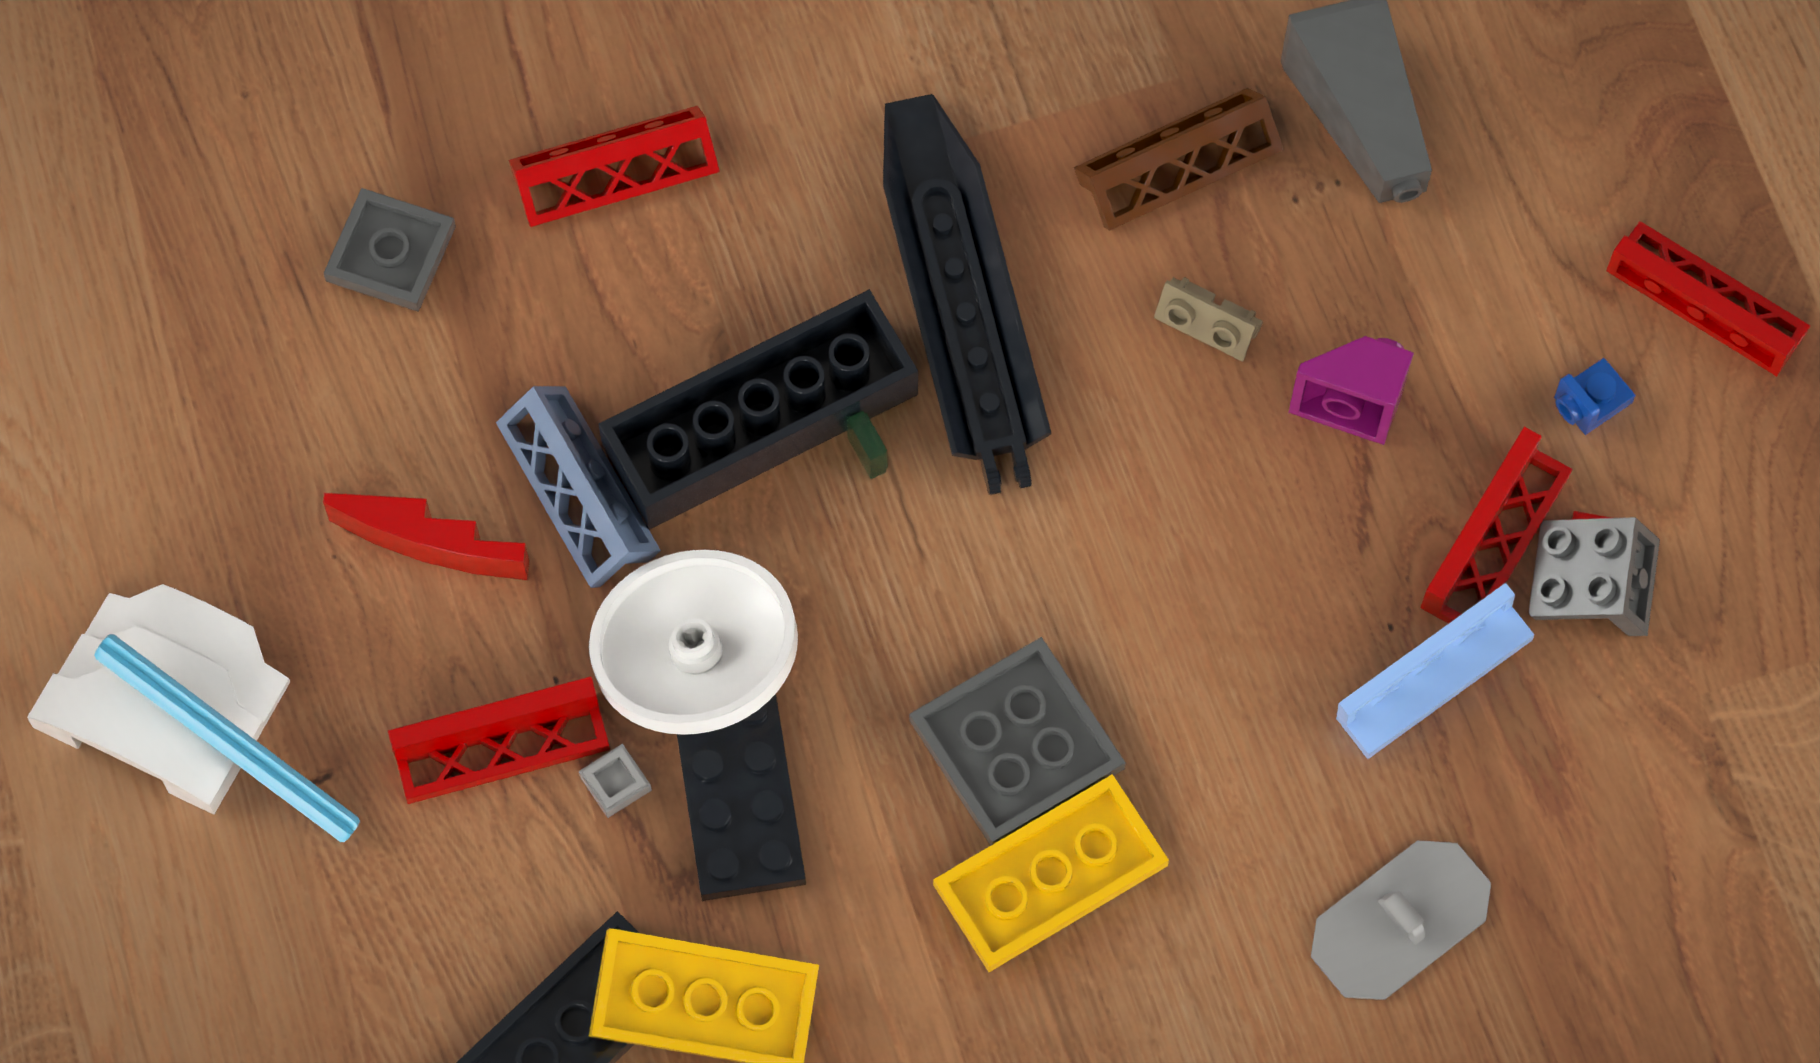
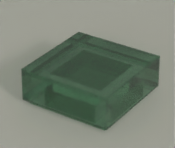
[847,411,888,479]

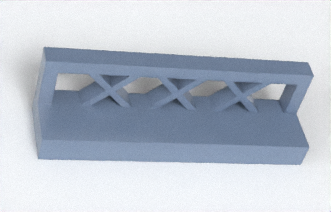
[496,386,661,588]

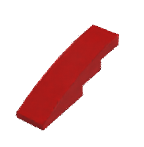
[323,493,529,580]

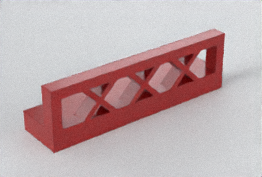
[508,105,720,227]
[1606,221,1811,377]
[1420,426,1573,624]
[388,676,610,804]

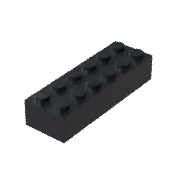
[599,289,918,530]

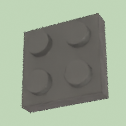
[324,188,456,312]

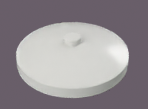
[589,550,798,735]

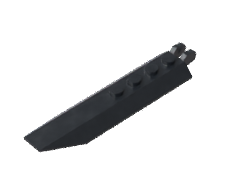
[883,94,1051,495]

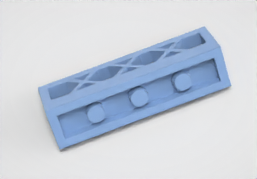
[1336,583,1535,759]

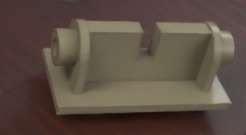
[1154,277,1263,362]

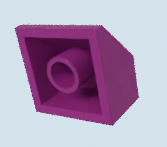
[1288,336,1414,445]

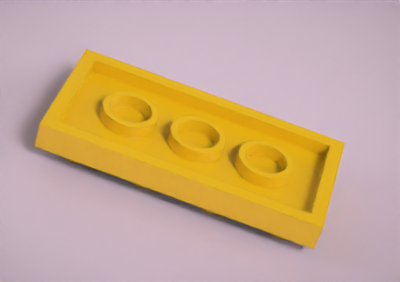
[933,774,1169,972]
[589,928,819,1063]

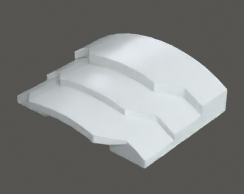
[27,584,290,815]

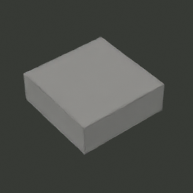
[578,744,652,818]

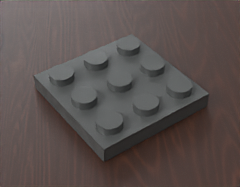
[909,637,1126,846]

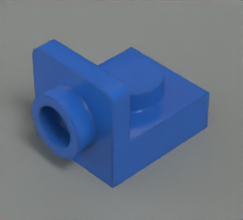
[1554,358,1636,435]

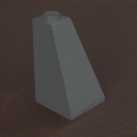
[1281,0,1432,203]

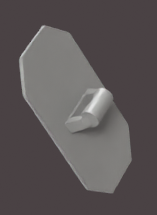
[1311,840,1491,1000]

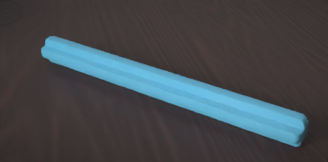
[94,634,360,842]

